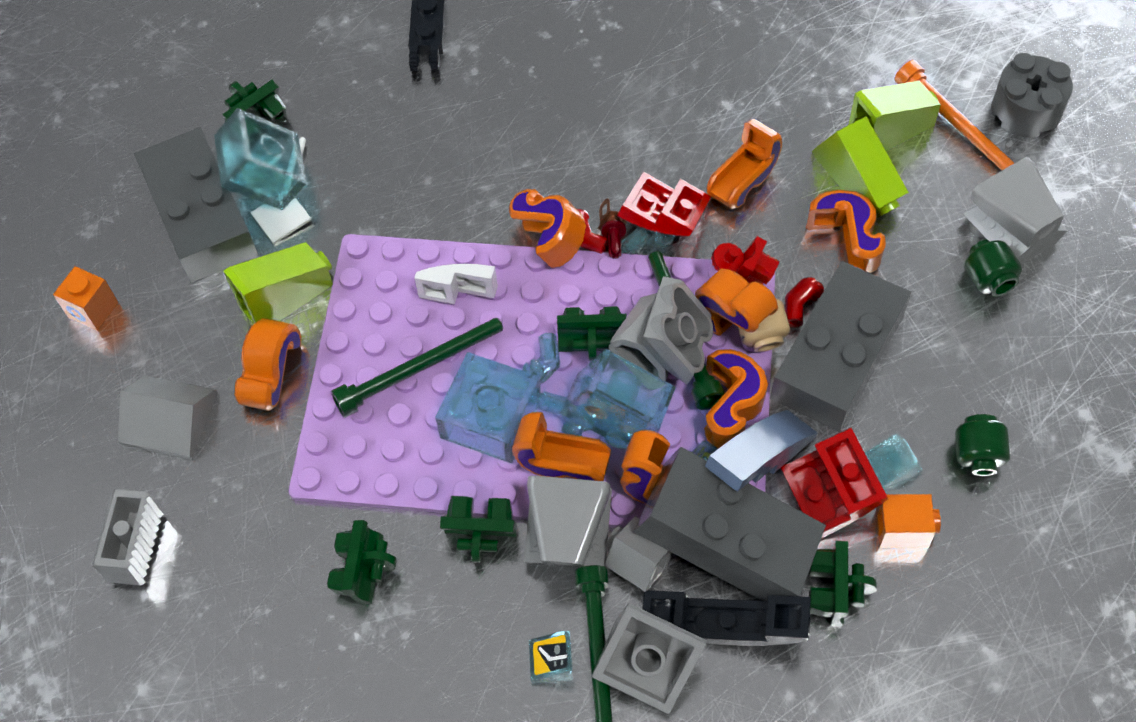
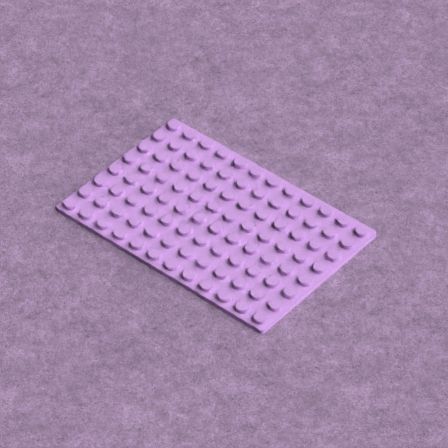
[289,234,775,528]

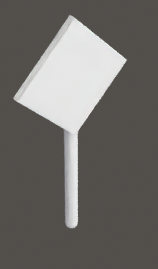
[250,137,312,244]

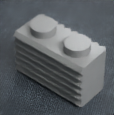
[92,489,163,585]

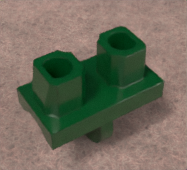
[223,80,286,142]
[557,306,627,361]
[440,496,518,563]
[327,520,397,604]
[809,541,877,627]

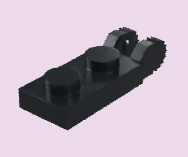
[408,0,446,71]

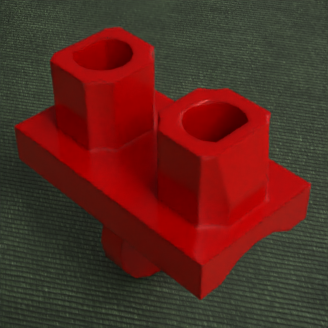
[711,236,780,284]

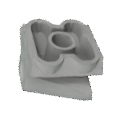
[963,157,1068,264]
[609,276,713,391]
[524,476,612,568]

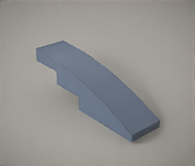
[705,410,818,492]

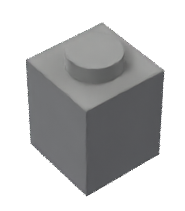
[604,516,672,592]

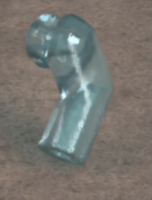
[621,227,675,256]
[522,333,560,384]
[538,391,588,436]

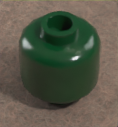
[964,240,1022,297]
[955,414,1010,476]

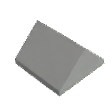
[118,375,218,460]
[592,603,707,714]

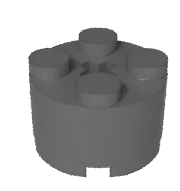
[991,53,1073,138]

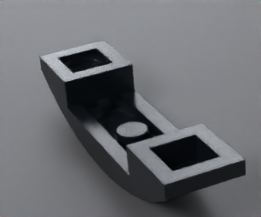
[642,590,812,646]

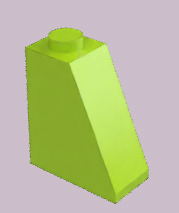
[848,81,941,151]
[812,116,909,216]
[223,242,333,324]

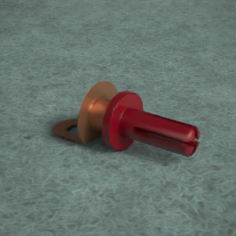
[597,198,627,259]

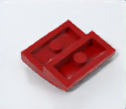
[617,172,711,236]
[781,428,888,538]

